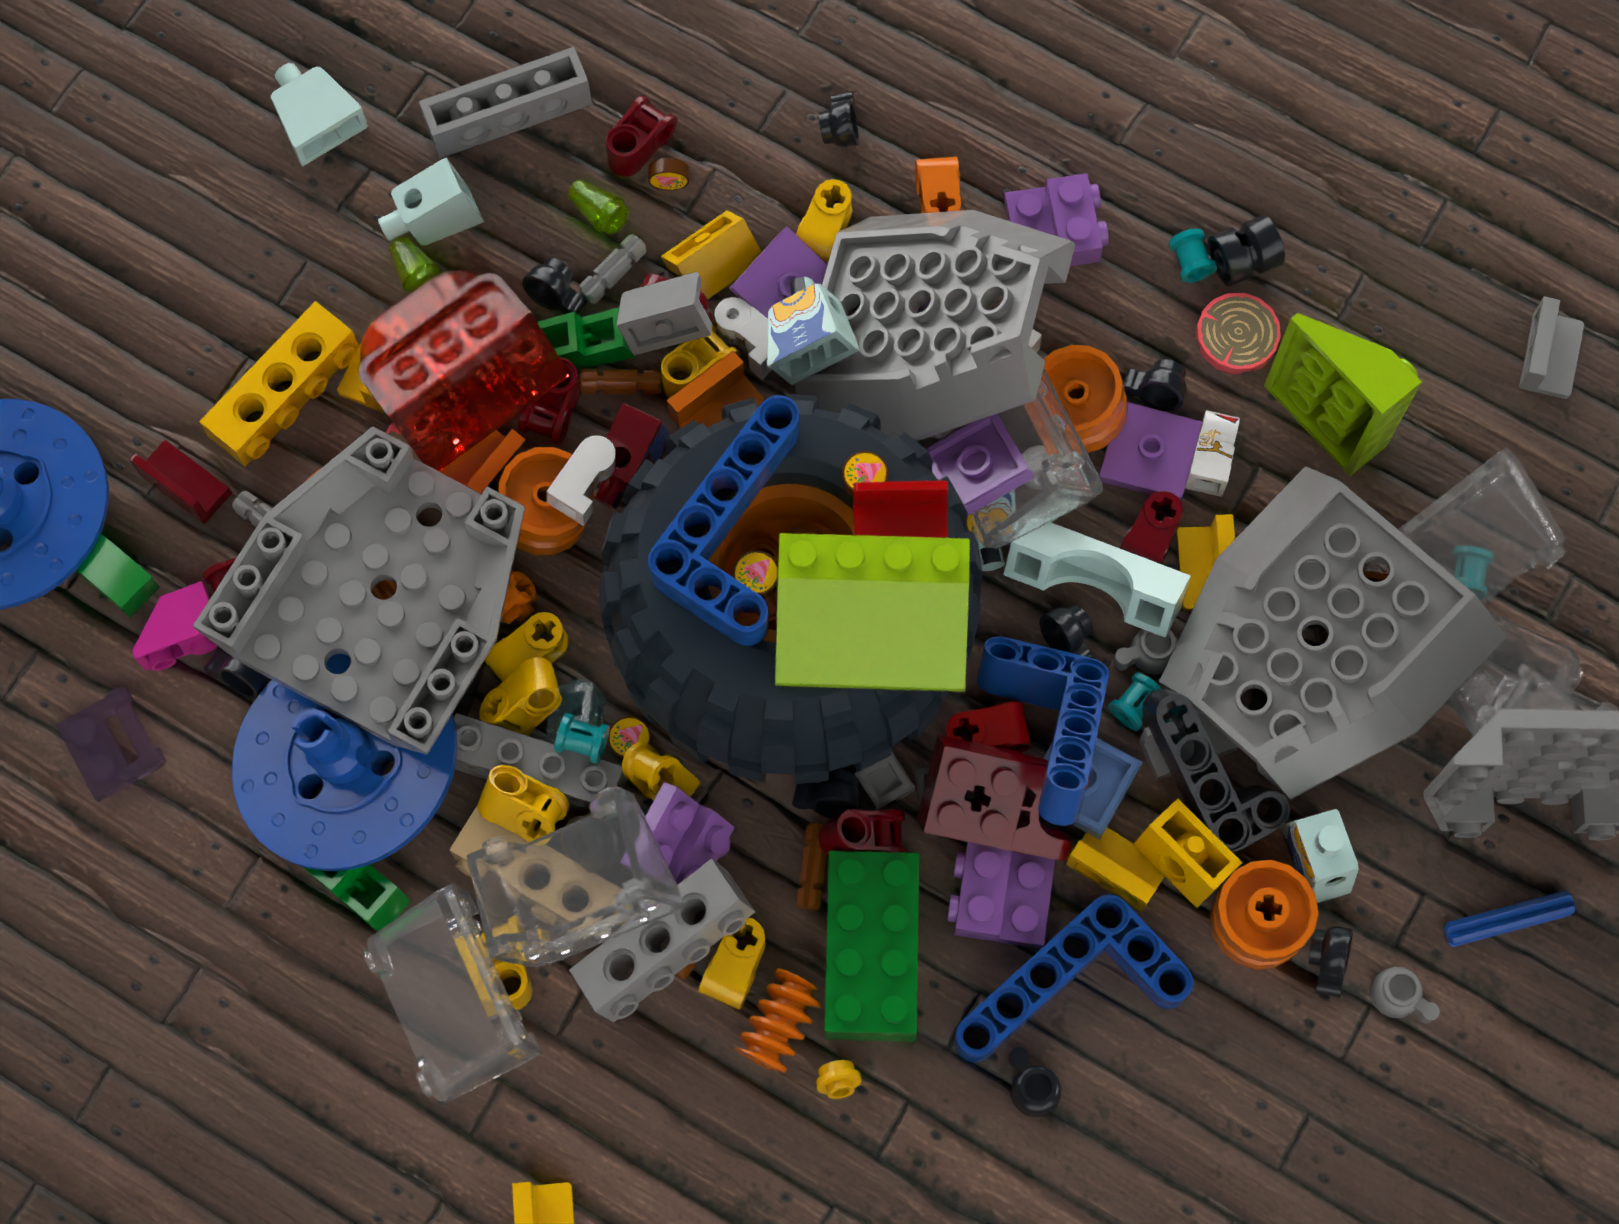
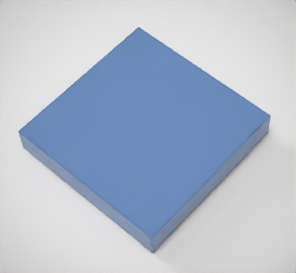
[1043,738,1143,840]

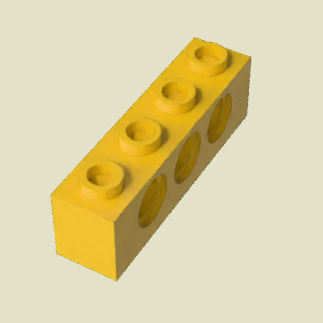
[199,301,359,467]

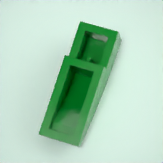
[499,307,638,373]
[75,534,160,618]
[300,865,412,935]

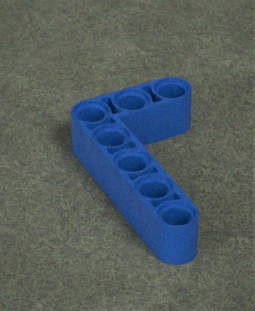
[648,395,800,646]
[977,637,1109,826]
[954,894,1194,1062]

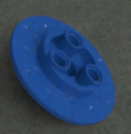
[0,399,109,610]
[232,654,457,871]

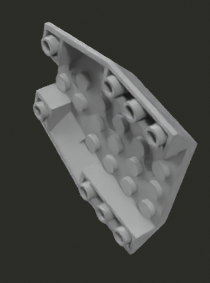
[795,210,1076,441]
[193,427,525,754]
[1159,466,1507,800]
[1424,709,1619,841]

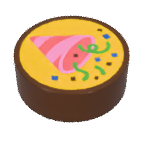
[648,158,689,190]
[842,451,888,496]
[733,551,778,599]
[608,716,652,761]

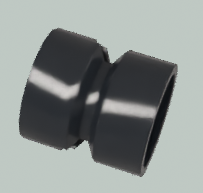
[1208,215,1285,286]

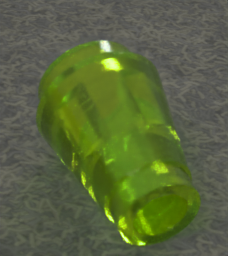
[568,179,629,234]
[389,236,441,298]

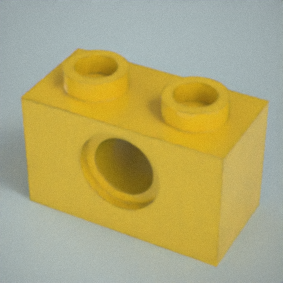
[1133,799,1243,908]

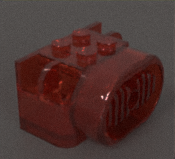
[358,271,570,472]

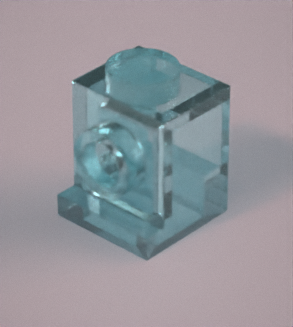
[547,679,606,742]

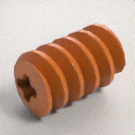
[733,968,822,1073]

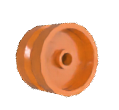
[1031,345,1128,454]
[498,447,594,555]
[1210,860,1319,970]

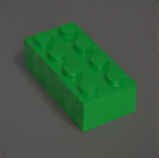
[825,851,919,1042]

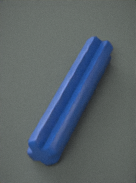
[1443,891,1575,947]

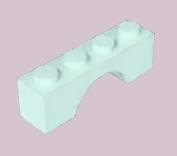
[1003,514,1191,638]

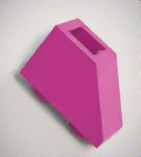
[132,581,218,671]

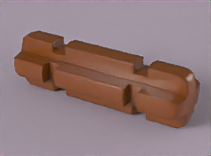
[579,369,662,394]
[797,823,827,911]

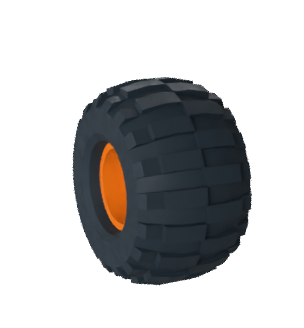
[598,394,983,784]

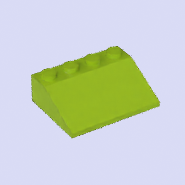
[1264,313,1422,477]
[775,533,970,692]

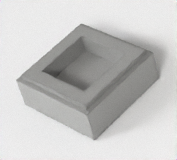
[854,751,915,811]

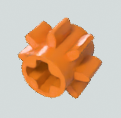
[501,570,537,624]

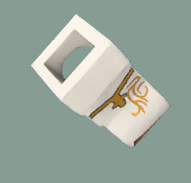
[714,297,772,380]
[1185,410,1240,497]
[546,436,615,526]

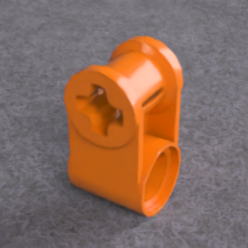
[915,157,961,213]

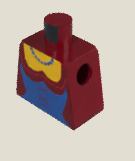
[594,403,670,510]

